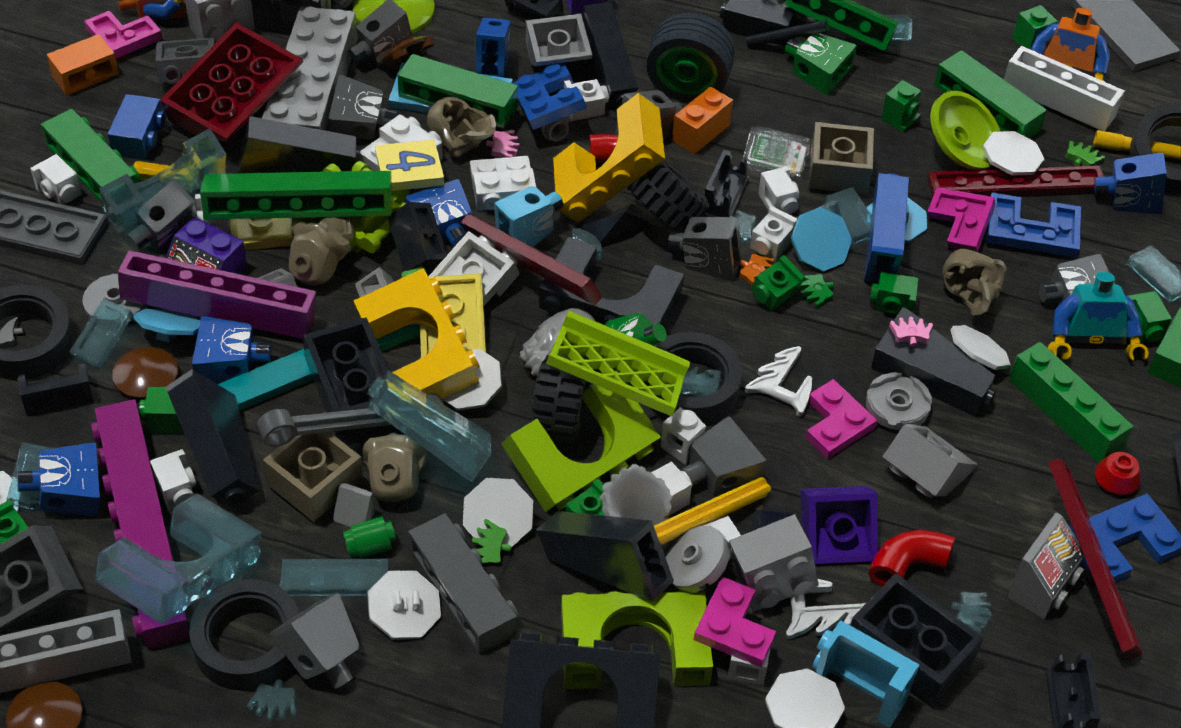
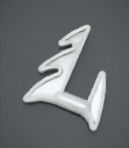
[745,346,812,417]
[786,579,866,639]

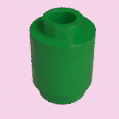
[343,516,397,559]

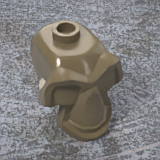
[427,97,496,158]
[288,217,354,286]
[942,249,1007,315]
[363,433,428,503]

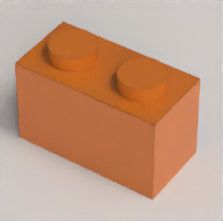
[46,34,119,96]
[672,87,733,154]

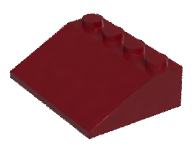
[160,22,303,142]

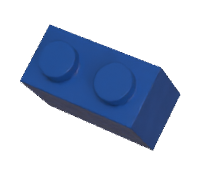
[108,94,166,160]

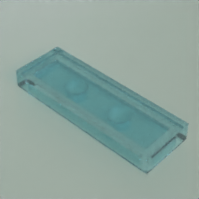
[280,559,389,596]

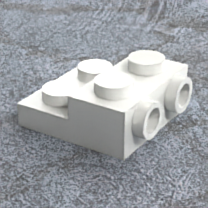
[359,114,443,171]
[470,156,536,211]
[428,231,520,307]

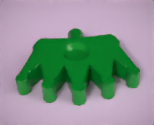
[799,274,834,309]

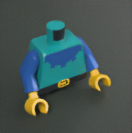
[1048,272,1149,361]

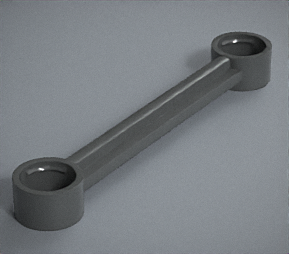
[257,393,448,447]

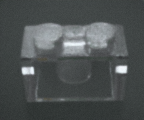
[743,126,812,180]

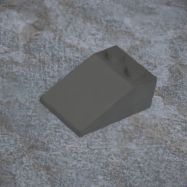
[0,525,82,631]

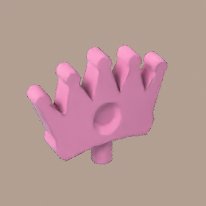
[486,130,520,158]
[889,316,933,347]

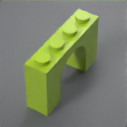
[501,370,661,512]
[561,591,713,689]

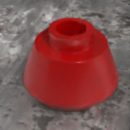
[1095,452,1141,495]

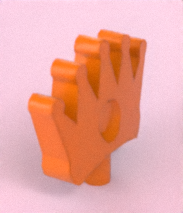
[739,254,774,286]

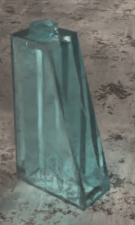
[367,370,491,482]

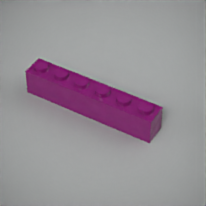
[118,250,316,339]

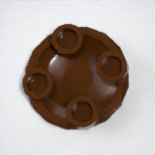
[382,36,434,70]
[112,347,179,400]
[6,682,83,728]

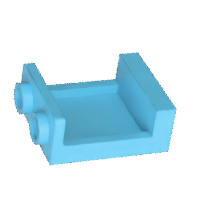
[812,620,919,728]

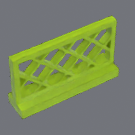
[546,310,690,416]

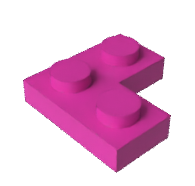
[84,11,163,58]
[928,187,996,252]
[805,379,878,459]
[693,577,776,668]

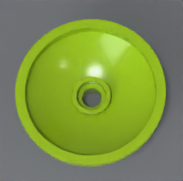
[353,0,435,34]
[930,91,1001,170]

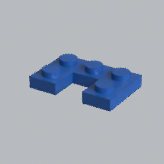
[511,63,587,130]
[986,193,1081,258]
[1069,493,1181,582]

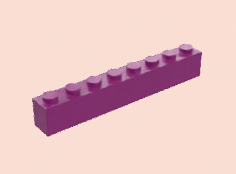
[91,399,190,650]

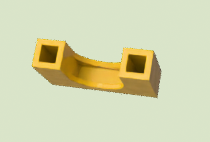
[553,93,665,223]
[354,268,480,405]

